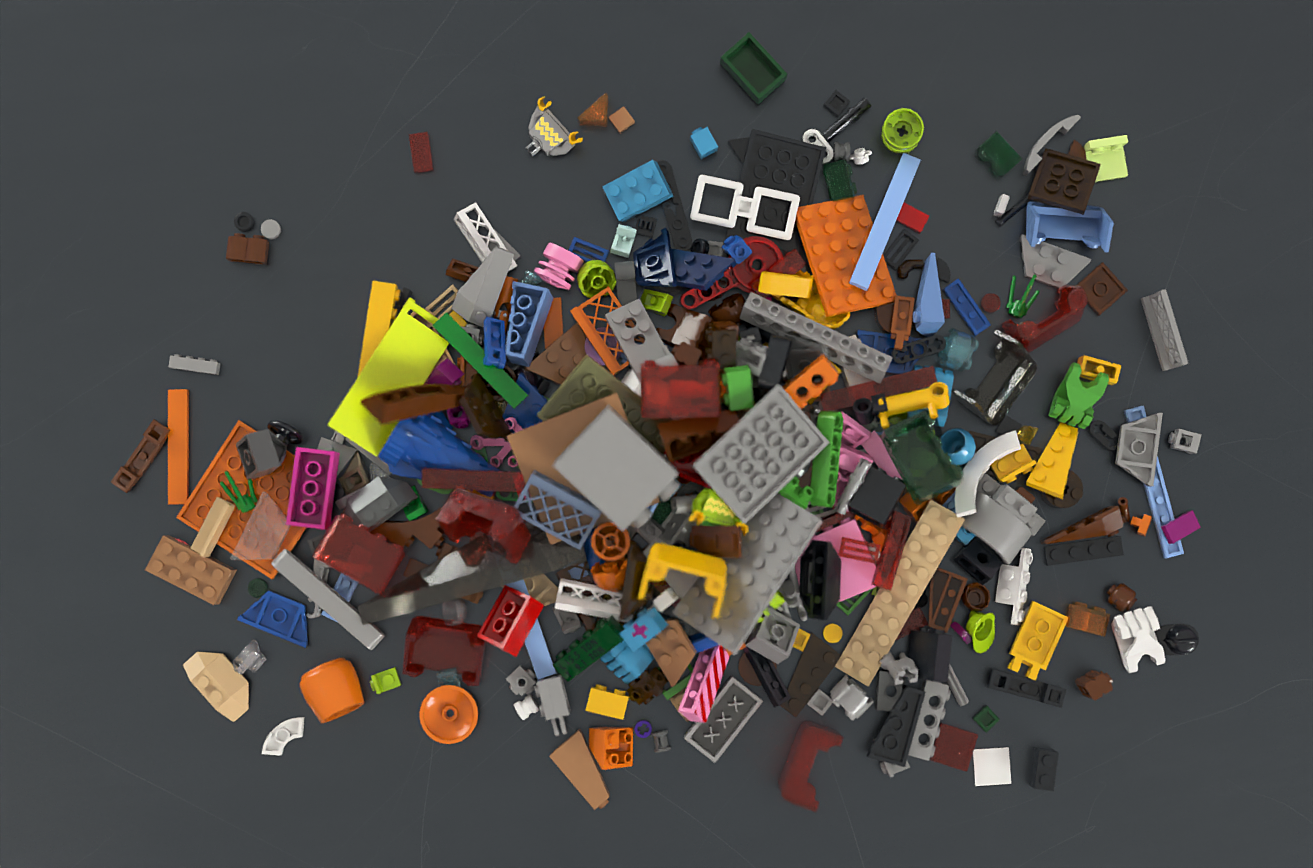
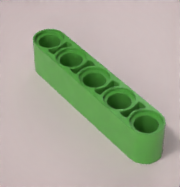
[810,411,843,507]

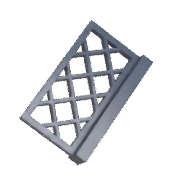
[511,470,602,550]

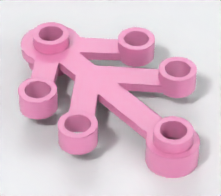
[470,417,523,467]

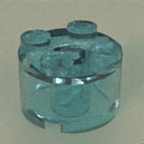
[938,328,979,372]

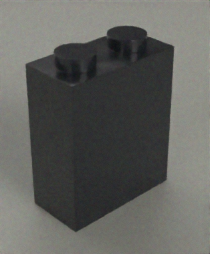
[849,466,906,529]
[908,627,952,682]

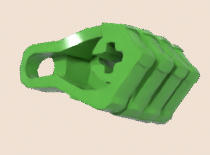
[1049,362,1109,429]

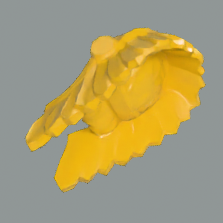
[772,267,850,330]

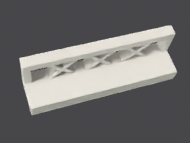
[454,202,517,272]
[555,578,633,622]

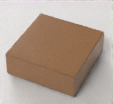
[608,106,635,134]

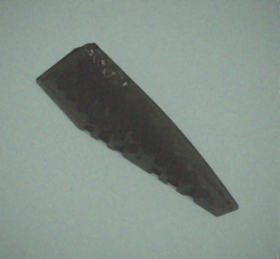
[358,515,588,625]

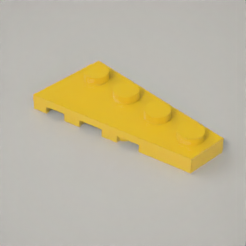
[1026,422,1078,499]

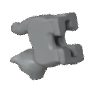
[879,650,918,685]

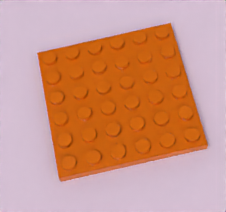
[176,420,307,579]

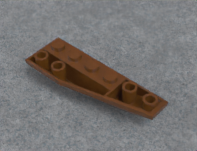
[361,384,466,425]

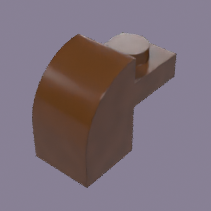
[874,304,915,334]

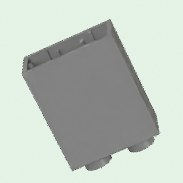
[553,404,680,531]

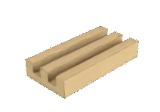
[425,285,458,319]

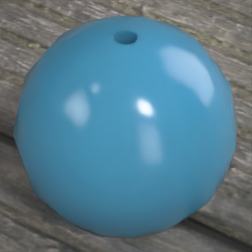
[937,428,976,466]

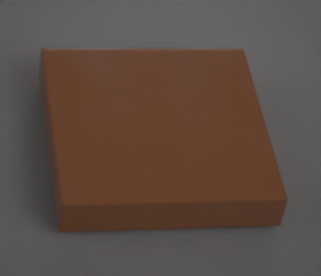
[1073,262,1128,316]

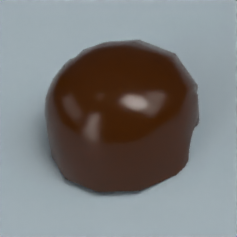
[961,582,991,612]

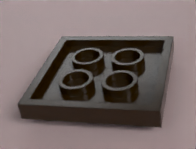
[1028,148,1101,215]

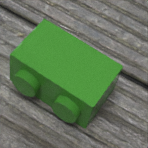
[721,365,754,411]

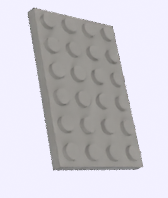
[692,385,829,524]

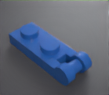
[483,317,506,369]

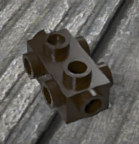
[626,667,668,705]

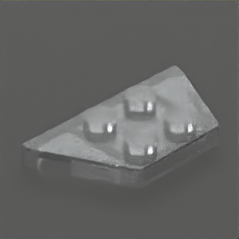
[230,491,291,560]

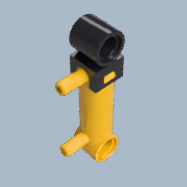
[853,382,950,429]

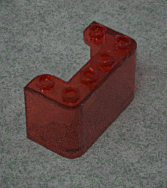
[436,489,531,564]
[311,514,406,595]
[778,721,844,812]

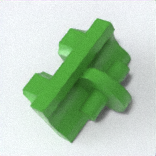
[778,476,814,510]

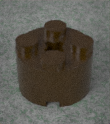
[1039,470,1083,508]

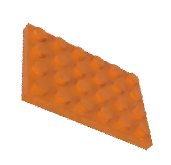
[795,195,896,317]

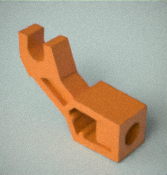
[855,515,898,554]

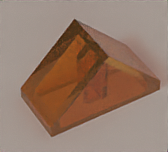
[577,93,609,126]

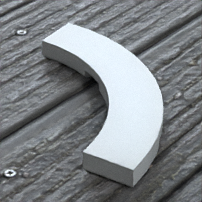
[955,430,1021,518]

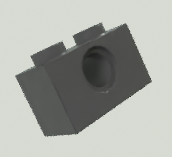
[874,670,906,711]

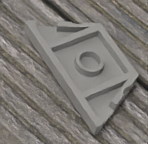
[1020,234,1091,290]
[1115,413,1163,487]

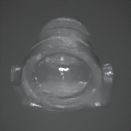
[233,639,267,674]

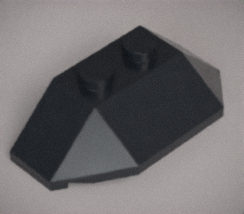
[799,540,841,621]

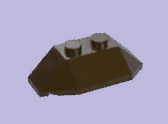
[619,541,653,620]

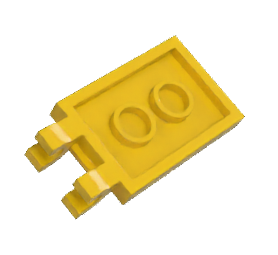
[1007,601,1069,680]

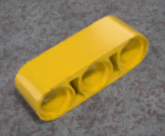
[758,272,814,298]

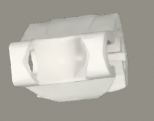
[1111,607,1165,673]

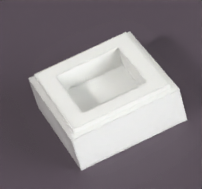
[993,194,1010,217]

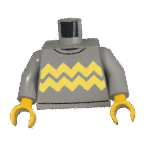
[526,96,583,156]

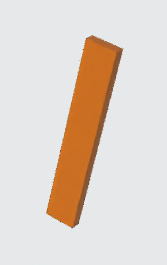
[168,389,189,505]

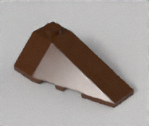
[1040,506,1123,544]

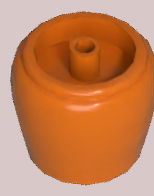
[300,658,364,723]

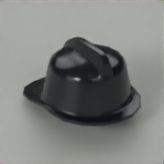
[1155,624,1199,656]

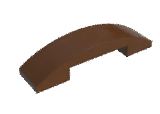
[111,419,170,493]

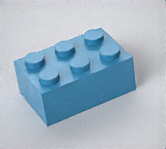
[602,160,674,222]

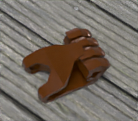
[656,303,715,360]

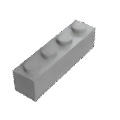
[168,354,221,375]

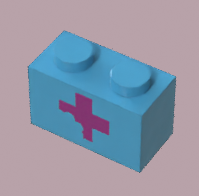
[619,607,668,652]

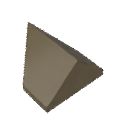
[339,449,372,495]

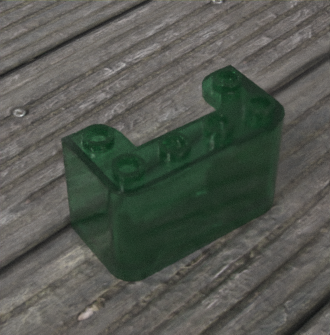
[881,410,964,505]

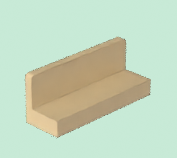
[190,497,236,557]

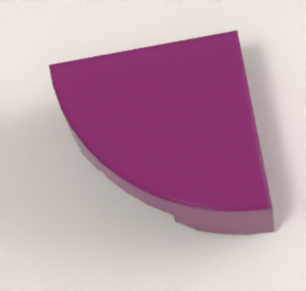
[950,621,972,645]

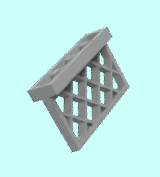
[1141,289,1188,371]

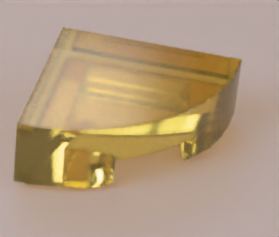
[1016,426,1038,446]

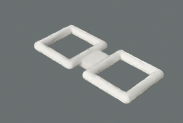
[690,175,800,240]

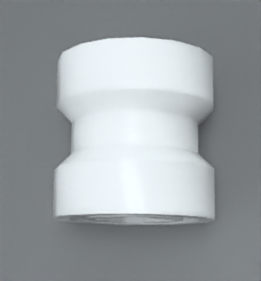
[513,694,540,720]

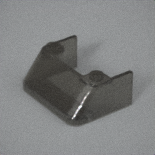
[951,330,1037,426]

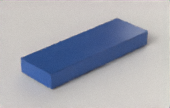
[942,278,991,336]

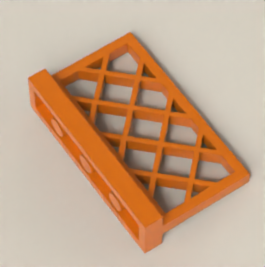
[570,286,645,376]

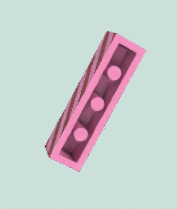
[678,645,730,723]

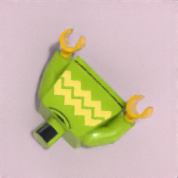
[689,488,748,536]

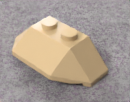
[183,652,249,722]

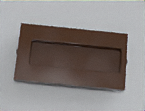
[689,525,742,558]

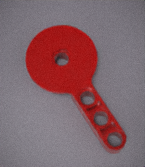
[680,236,784,309]

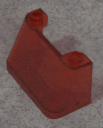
[1001,285,1088,354]
[640,359,721,418]
[402,616,487,686]

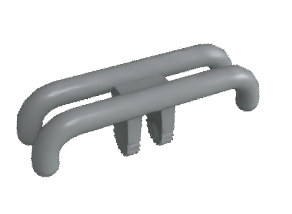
[778,565,807,621]

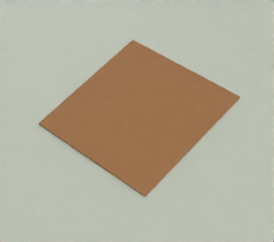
[507,393,660,545]

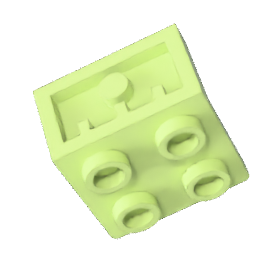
[1084,135,1128,182]

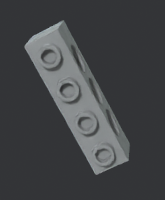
[908,680,951,761]

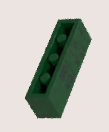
[553,616,625,682]

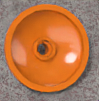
[420,685,478,744]

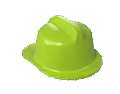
[966,611,995,653]

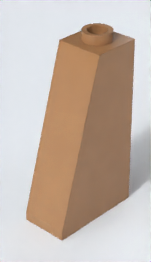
[549,729,610,810]

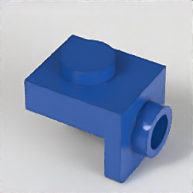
[721,235,752,264]

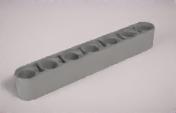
[271,548,385,650]

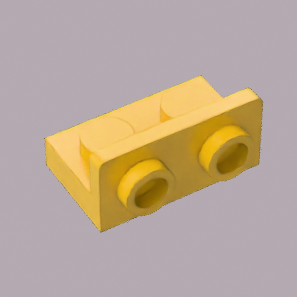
[990,444,1037,484]

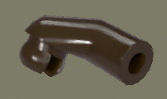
[897,259,923,279]

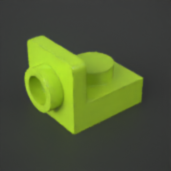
[370,667,402,694]

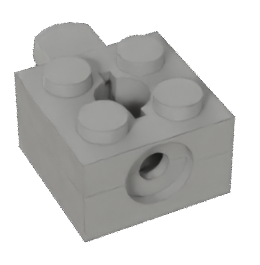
[746,606,800,664]
[534,674,571,736]

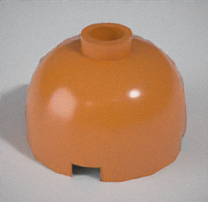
[591,522,630,561]
[591,556,628,592]

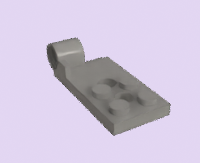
[605,299,679,383]

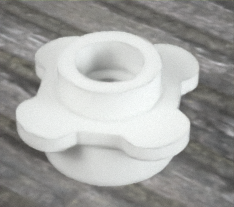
[850,148,872,164]

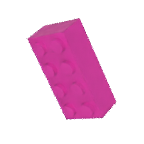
[286,447,340,530]

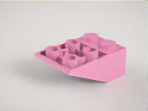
[833,443,873,512]

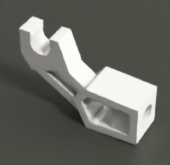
[647,587,679,612]

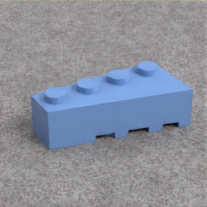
[506,281,553,367]

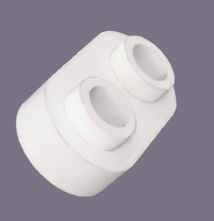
[803,129,834,164]

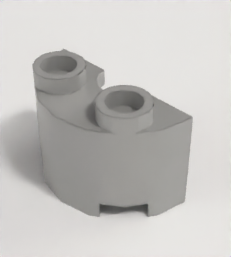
[736,338,768,377]

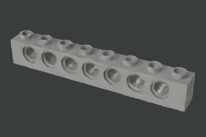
[740,292,893,384]

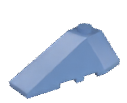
[912,253,945,338]

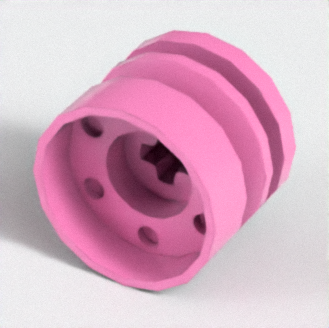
[534,243,584,291]

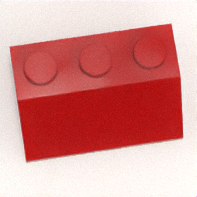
[477,585,544,657]

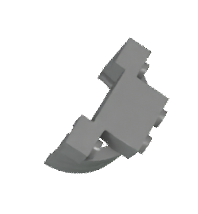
[961,473,1045,565]

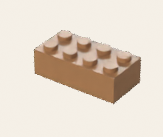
[145,535,237,605]

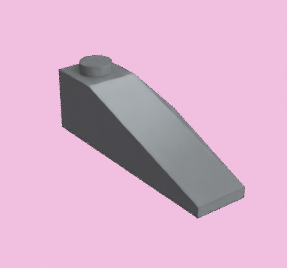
[451,246,514,327]

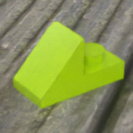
[640,289,673,316]

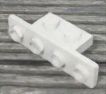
[995,548,1033,625]

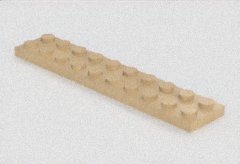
[835,500,965,687]

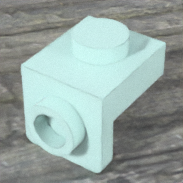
[610,224,637,258]

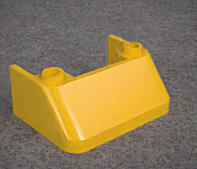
[637,543,727,619]

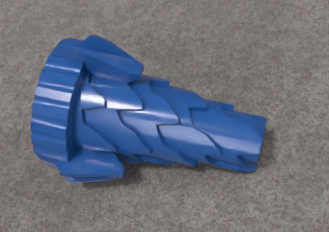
[378,411,505,497]

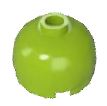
[577,260,616,298]

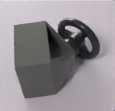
[236,421,303,480]

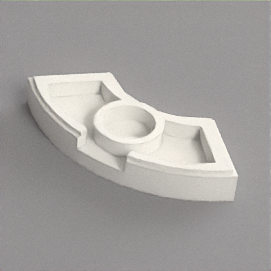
[262,717,304,755]

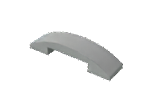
[1023,115,1081,176]

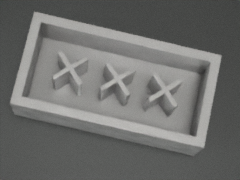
[684,675,763,763]

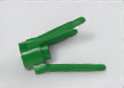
[1006,275,1040,319]
[220,471,258,514]

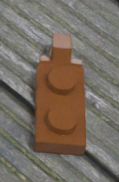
[890,295,915,351]

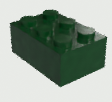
[720,32,787,105]

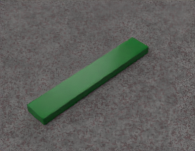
[432,312,528,409]

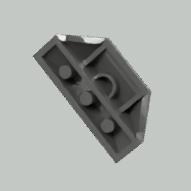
[343,476,418,543]

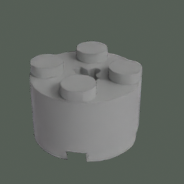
[830,675,874,720]

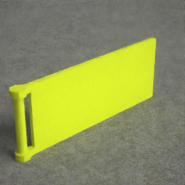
[328,297,449,456]

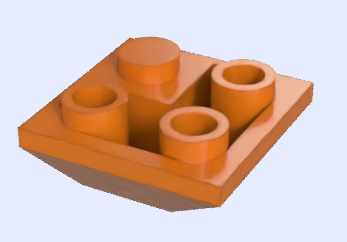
[589,727,633,770]

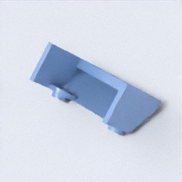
[1026,201,1114,252]

